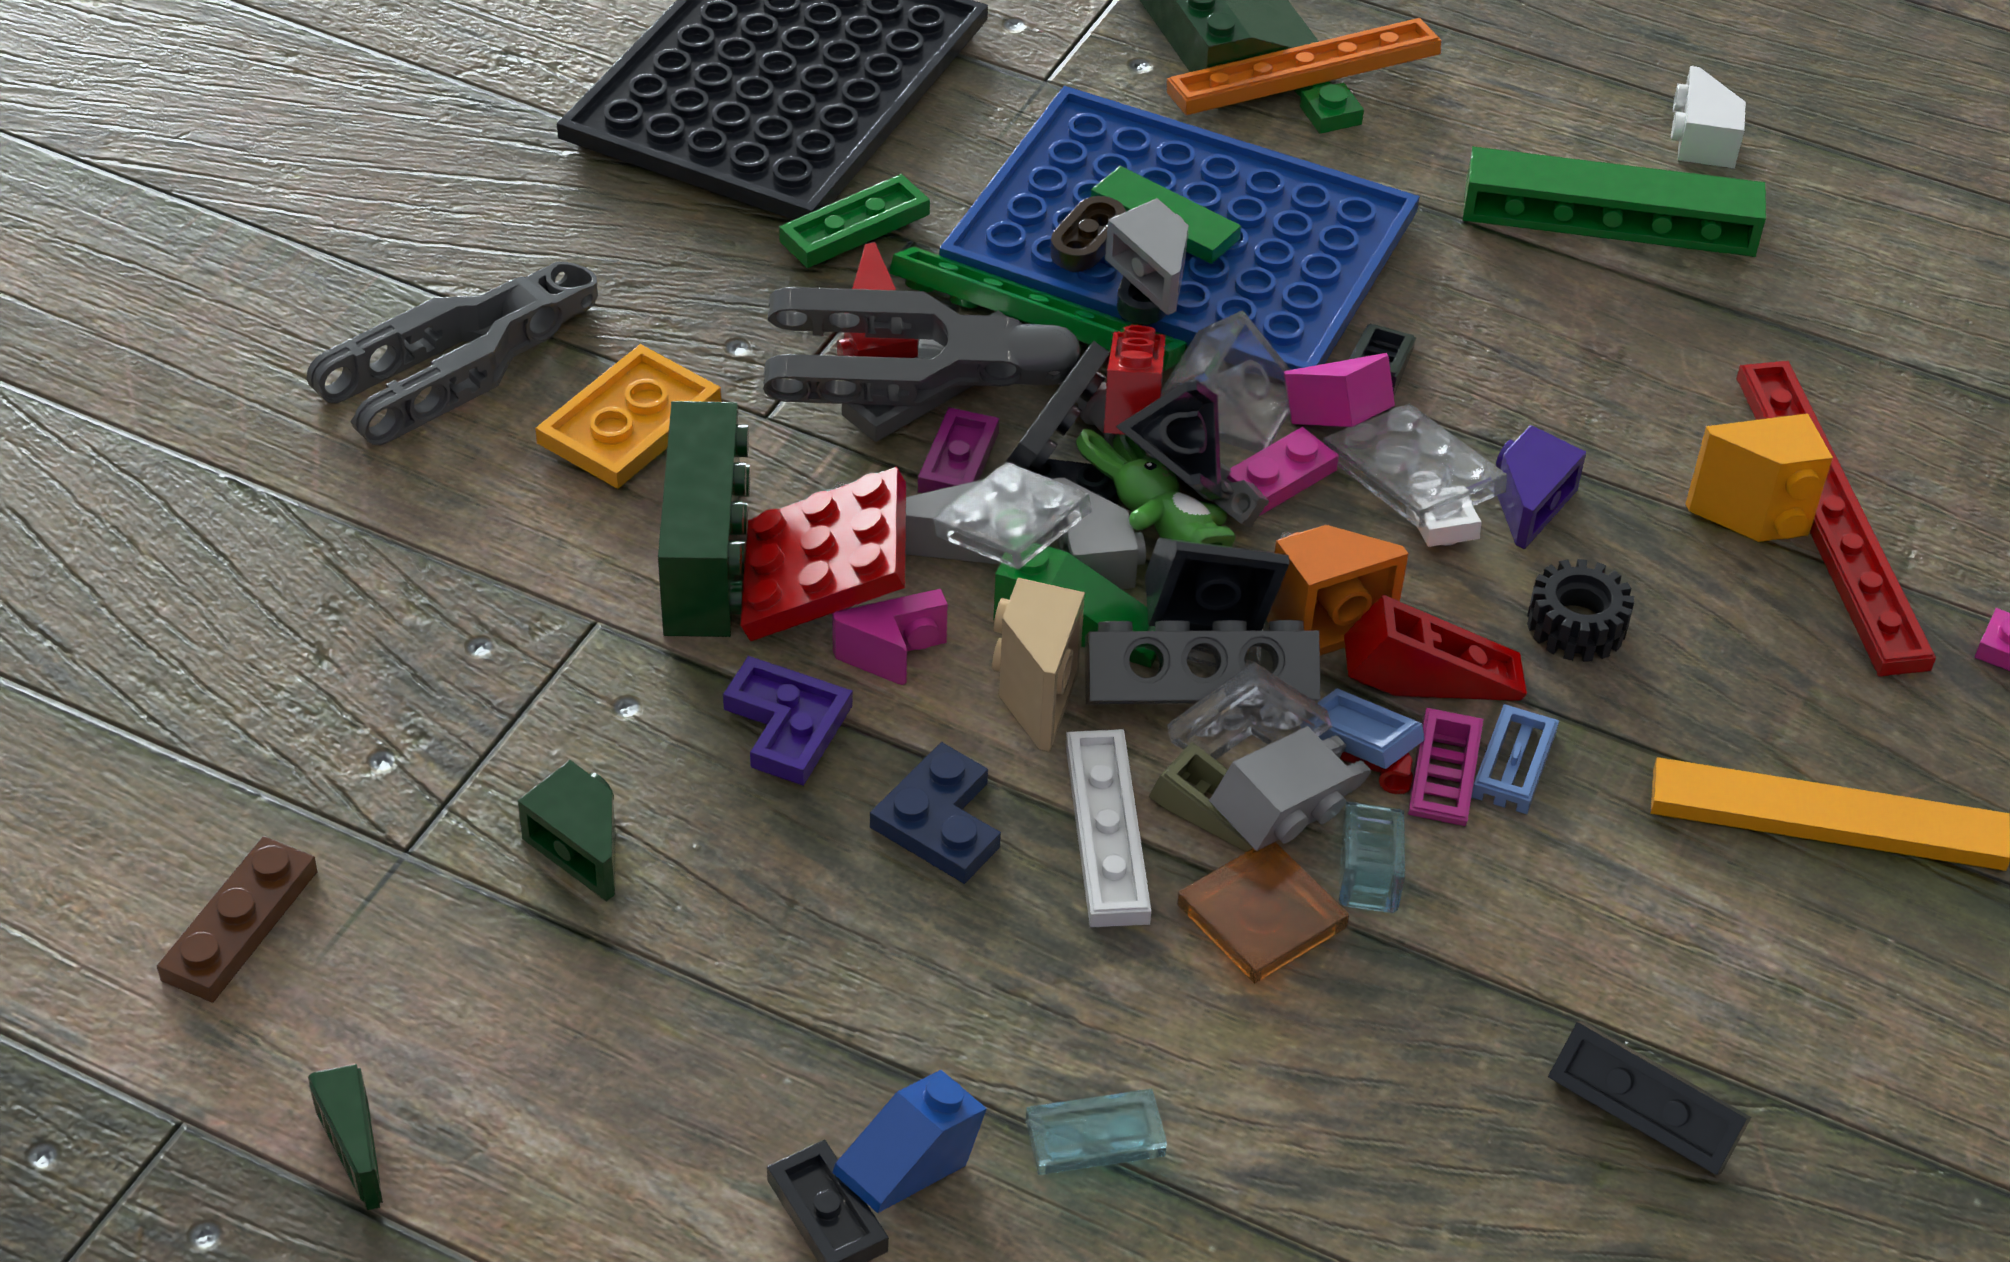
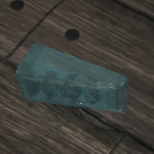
[1339,802,1405,913]

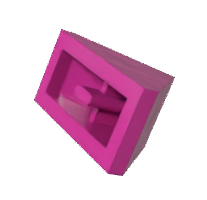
[1284,353,1395,427]

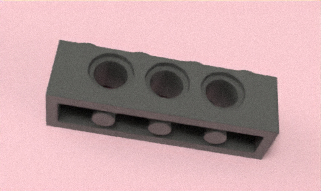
[1085,620,1320,704]

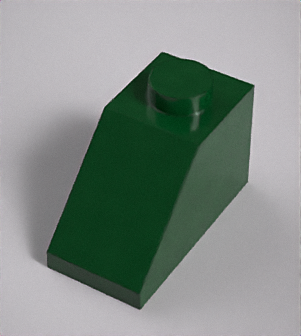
[517,760,616,902]

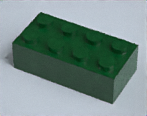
[658,401,750,637]

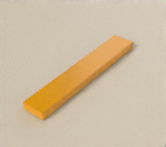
[1651,757,2010,871]

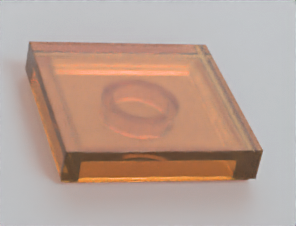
[1177,842,1349,984]

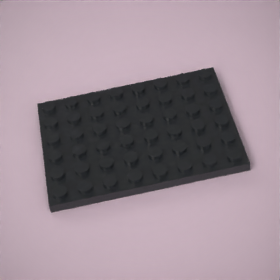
[557,0,988,220]

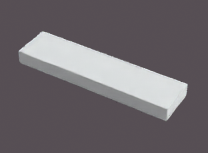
[1066,729,1151,927]

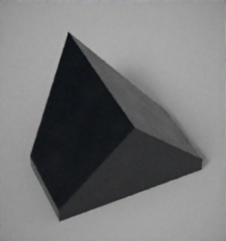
[1115,379,1222,500]

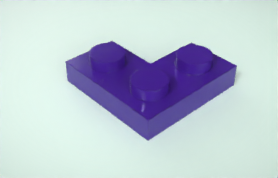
[723,656,853,786]

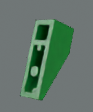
[993,537,1157,668]

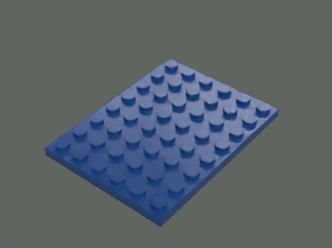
[939,86,1420,378]

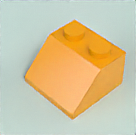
[1685,414,1833,542]

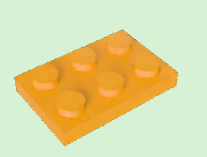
[535,344,721,489]

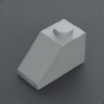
[1105,198,1189,315]
[1051,478,1146,589]

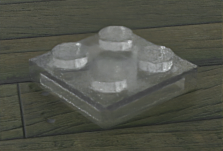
[933,462,1092,569]

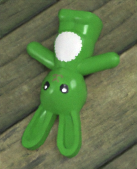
[1076,429,1236,547]

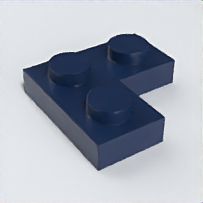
[870,742,1001,884]

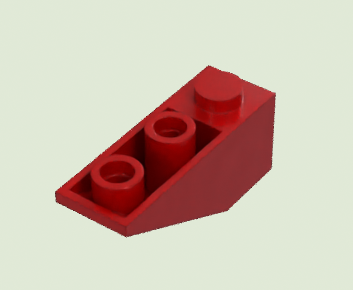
[1104,325,1166,435]

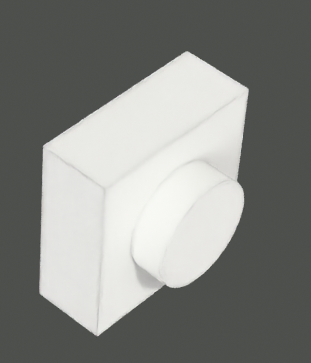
[1411,490,1481,547]

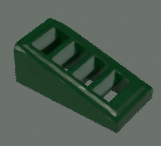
[308,1064,383,1210]

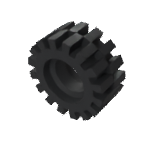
[1527,559,1634,662]

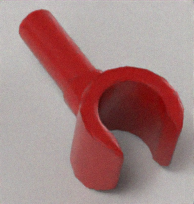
[1340,751,1413,794]

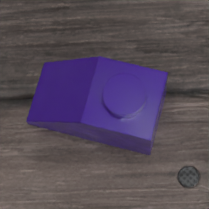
[1496,425,1586,549]

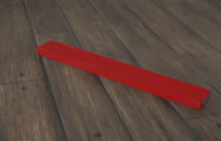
[1736,361,1936,677]

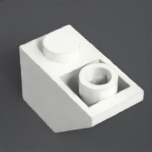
[1671,66,1746,169]

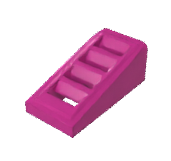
[1408,708,1484,826]

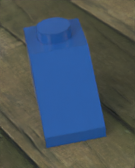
[832,1070,987,1213]

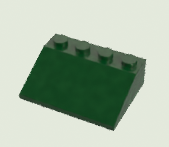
[1140,0,1319,72]

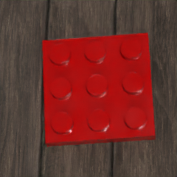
[740,467,906,642]

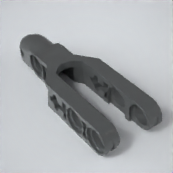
[307,262,598,445]
[763,287,1080,406]

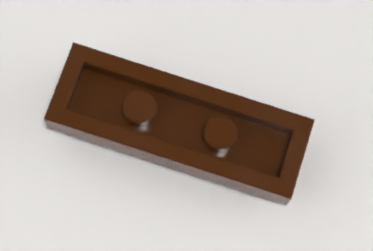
[157,836,318,1003]

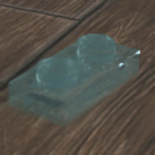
[1026,1089,1167,1175]

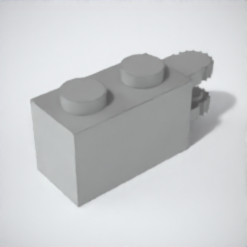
[1209,726,1371,851]

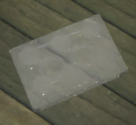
[1324,403,1507,529]

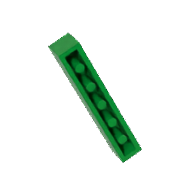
[1462,146,1766,257]

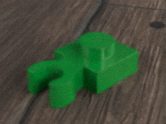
[1294,81,1364,134]

